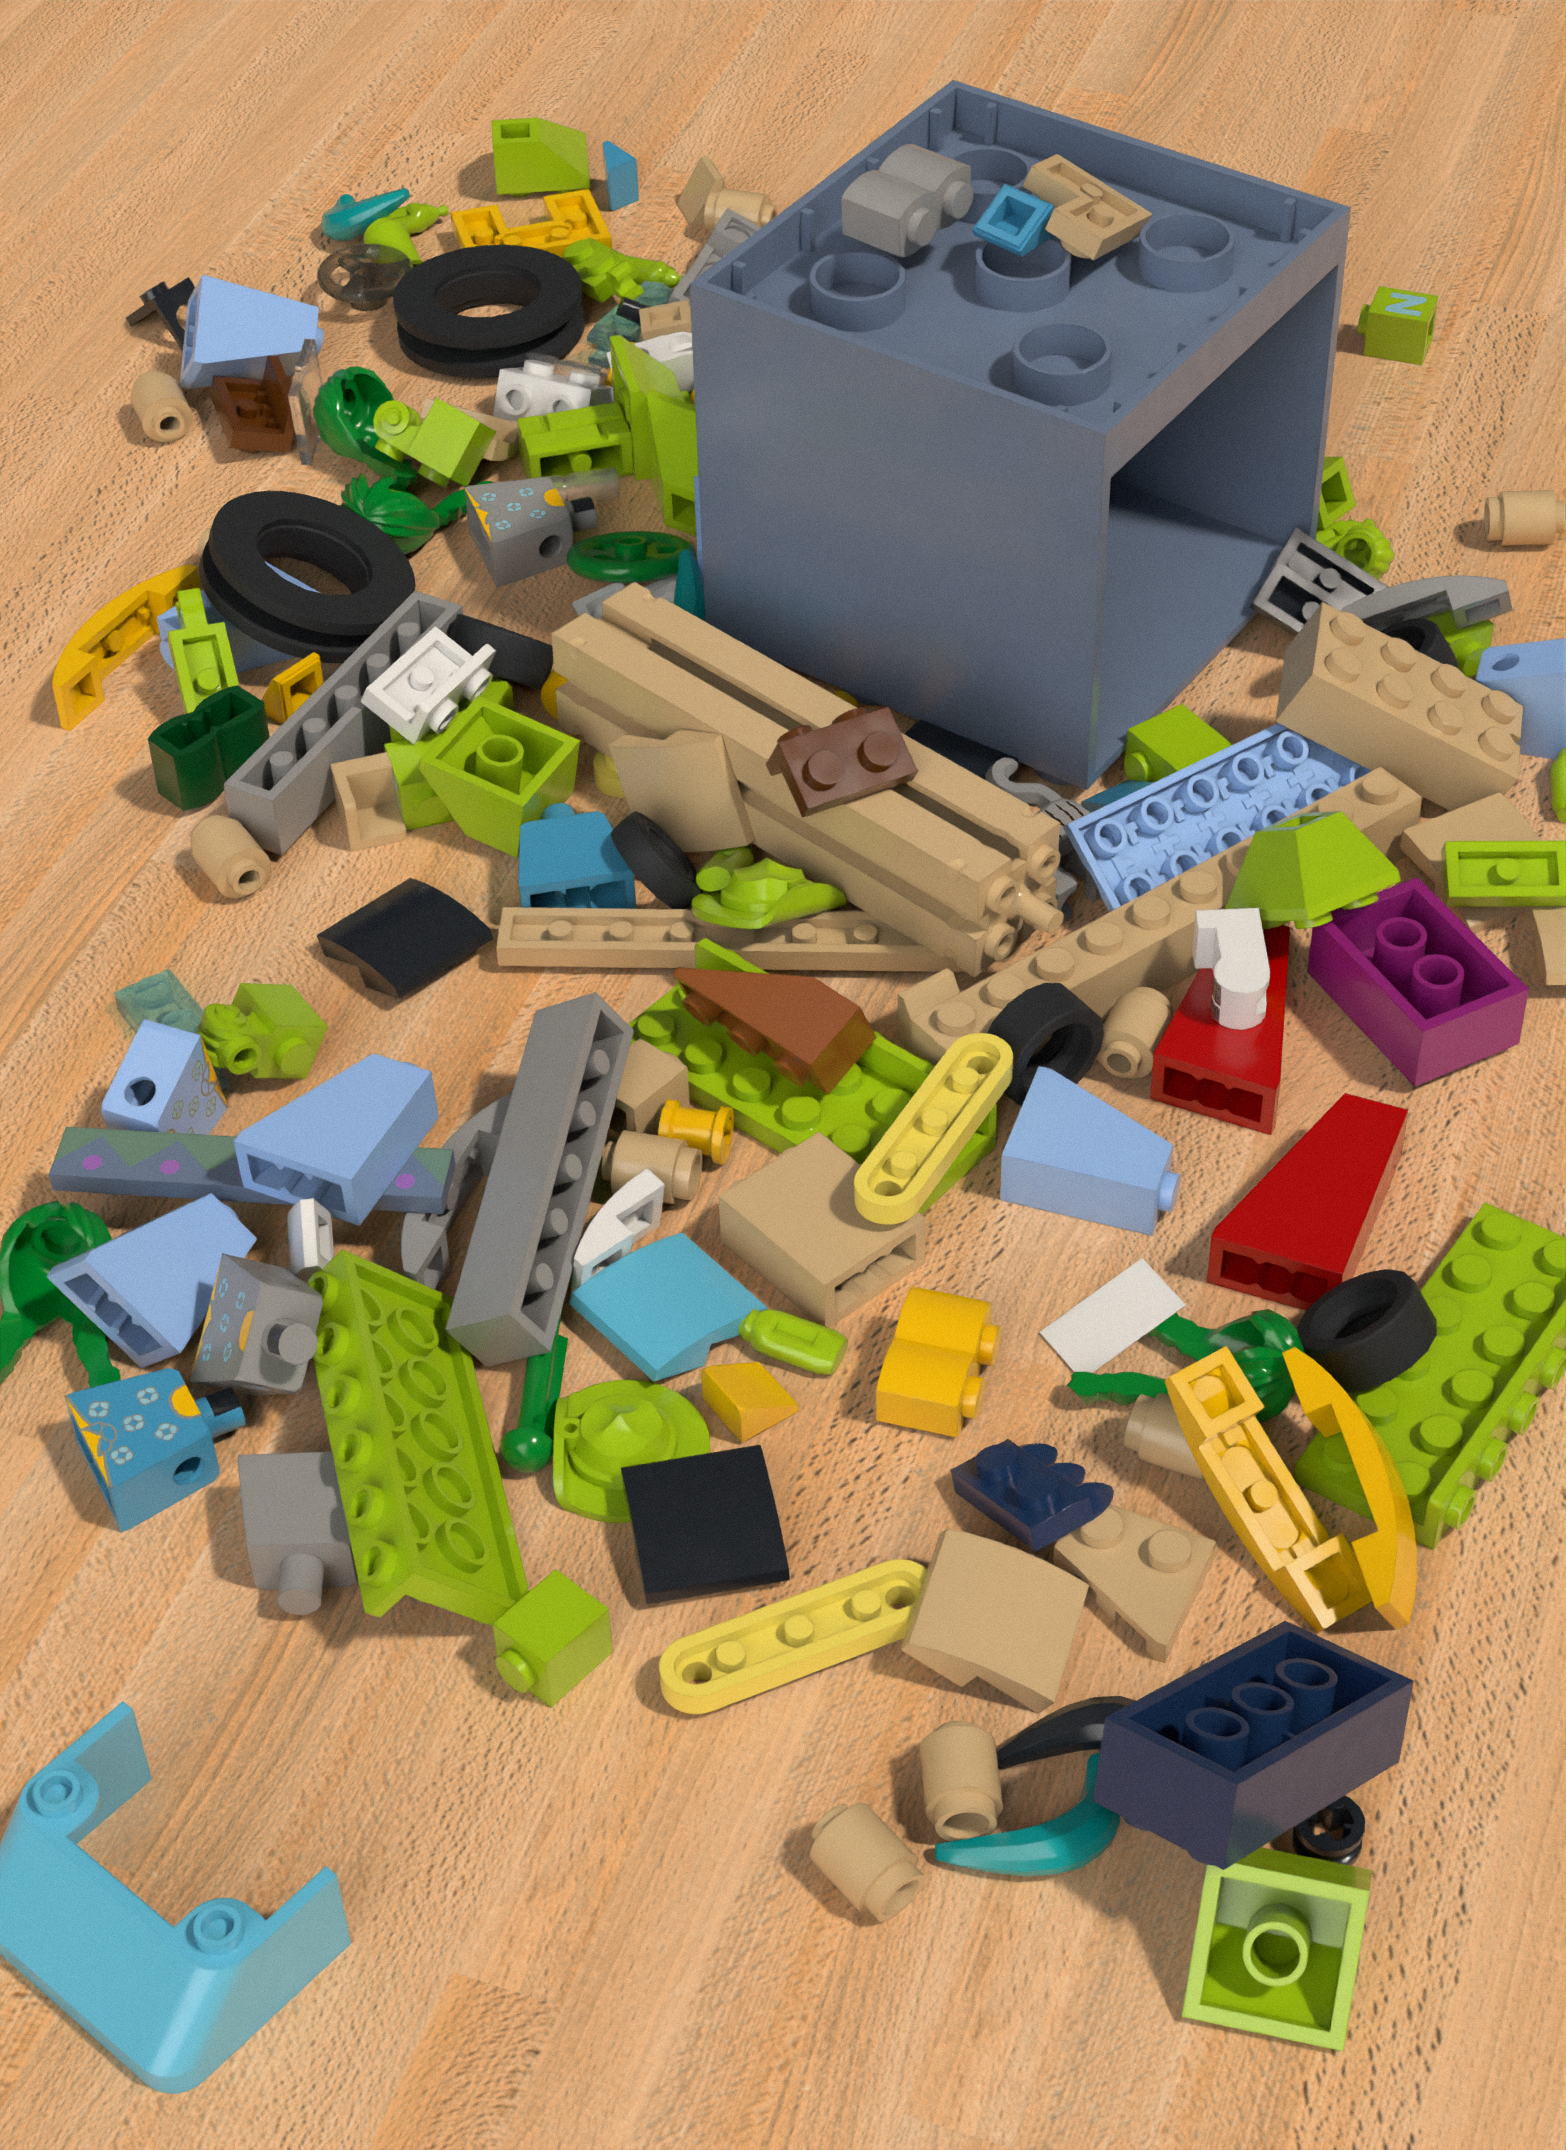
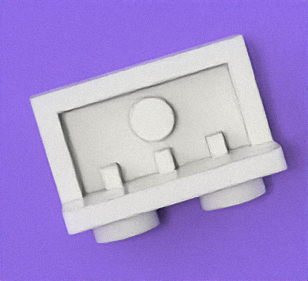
[493,360,614,422]
[361,626,496,745]

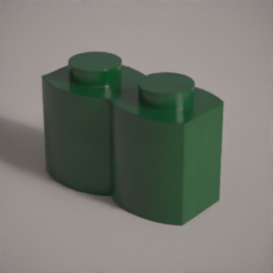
[148,685,270,811]

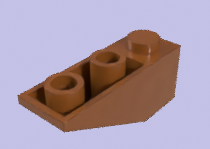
[672,967,877,1095]

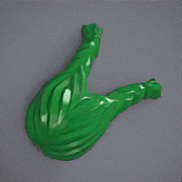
[312,366,418,489]
[341,459,493,555]
[0,1201,121,1388]
[1067,1309,1304,1423]

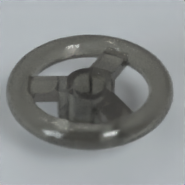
[317,244,414,311]

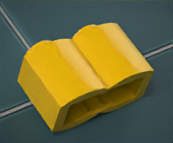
[876,1286,1002,1438]

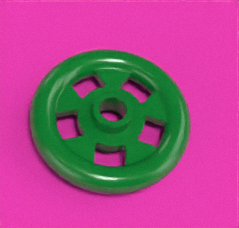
[566,531,696,583]

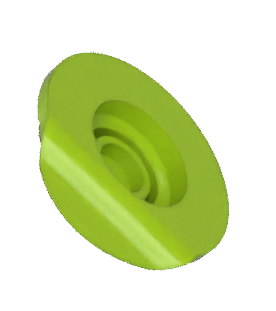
[692,857,847,929]
[553,1380,711,1523]

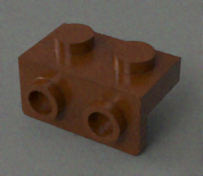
[209,355,304,453]
[766,706,918,818]

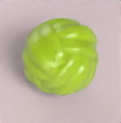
[1334,523,1395,580]

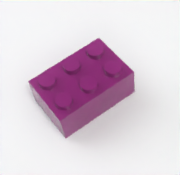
[1307,877,1529,1087]

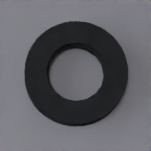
[393,245,585,378]
[199,491,416,663]

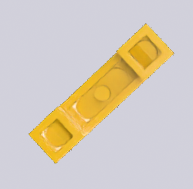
[52,564,202,731]
[1165,1346,1373,1633]
[1282,1347,1417,1629]

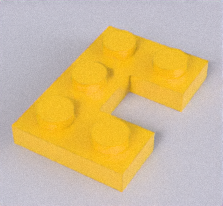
[450,189,612,257]

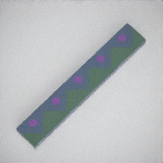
[49,1127,456,1214]

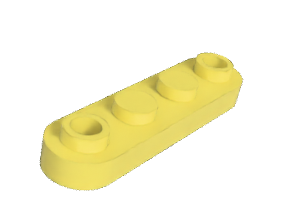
[854,1033,1013,1225]
[659,1559,928,1714]

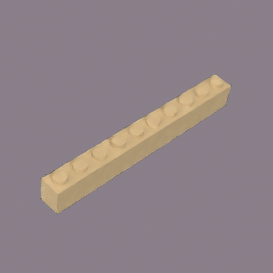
[911,766,1422,1066]

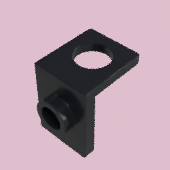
[126,277,195,351]

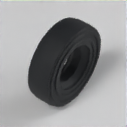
[611,812,704,909]

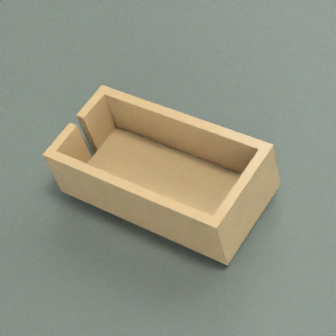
[1275,602,1523,811]

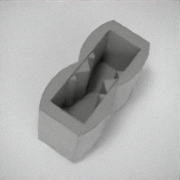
[841,144,974,257]

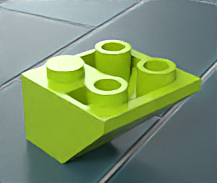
[491,117,590,197]
[646,390,699,537]
[1225,811,1401,929]

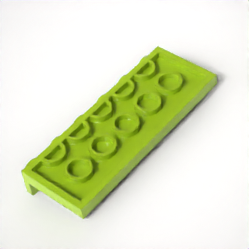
[628,938,997,1214]
[1293,1202,1566,1550]
[307,1249,529,1626]

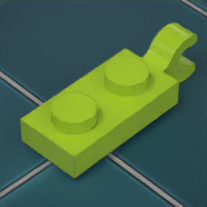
[561,237,645,303]
[168,588,239,714]
[1441,840,1566,907]

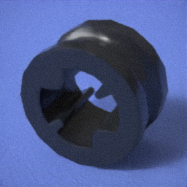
[1292,1796,1365,1866]

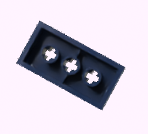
[1093,1621,1414,1870]

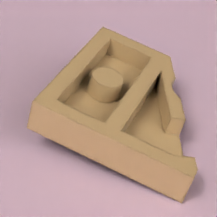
[1053,1504,1216,1663]

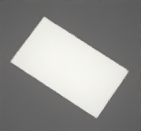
[1039,1258,1186,1373]

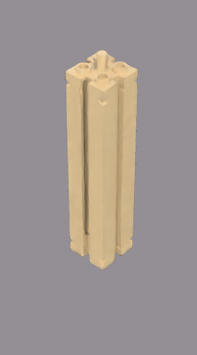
[552,582,1064,977]

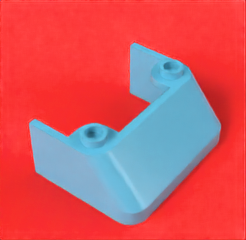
[0,1701,351,2094]

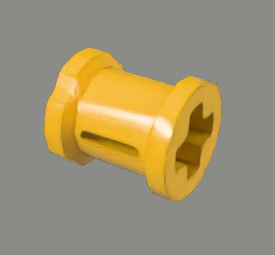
[658,1099,734,1164]

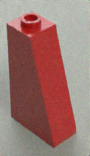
[1150,925,1290,1135]
[1207,1093,1408,1311]

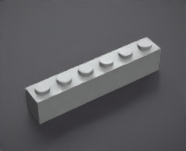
[224,591,463,855]
[445,992,634,1367]

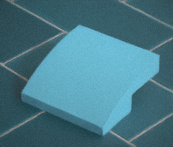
[569,1233,768,1382]

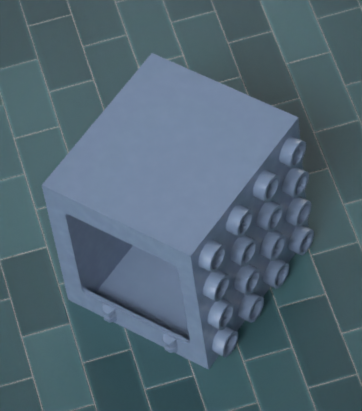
[689,80,1351,790]

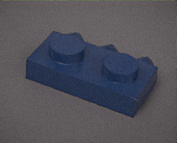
[950,1439,1114,1552]

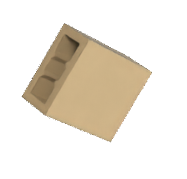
[718,1132,926,1328]

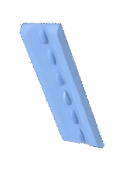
[1063,723,1371,912]

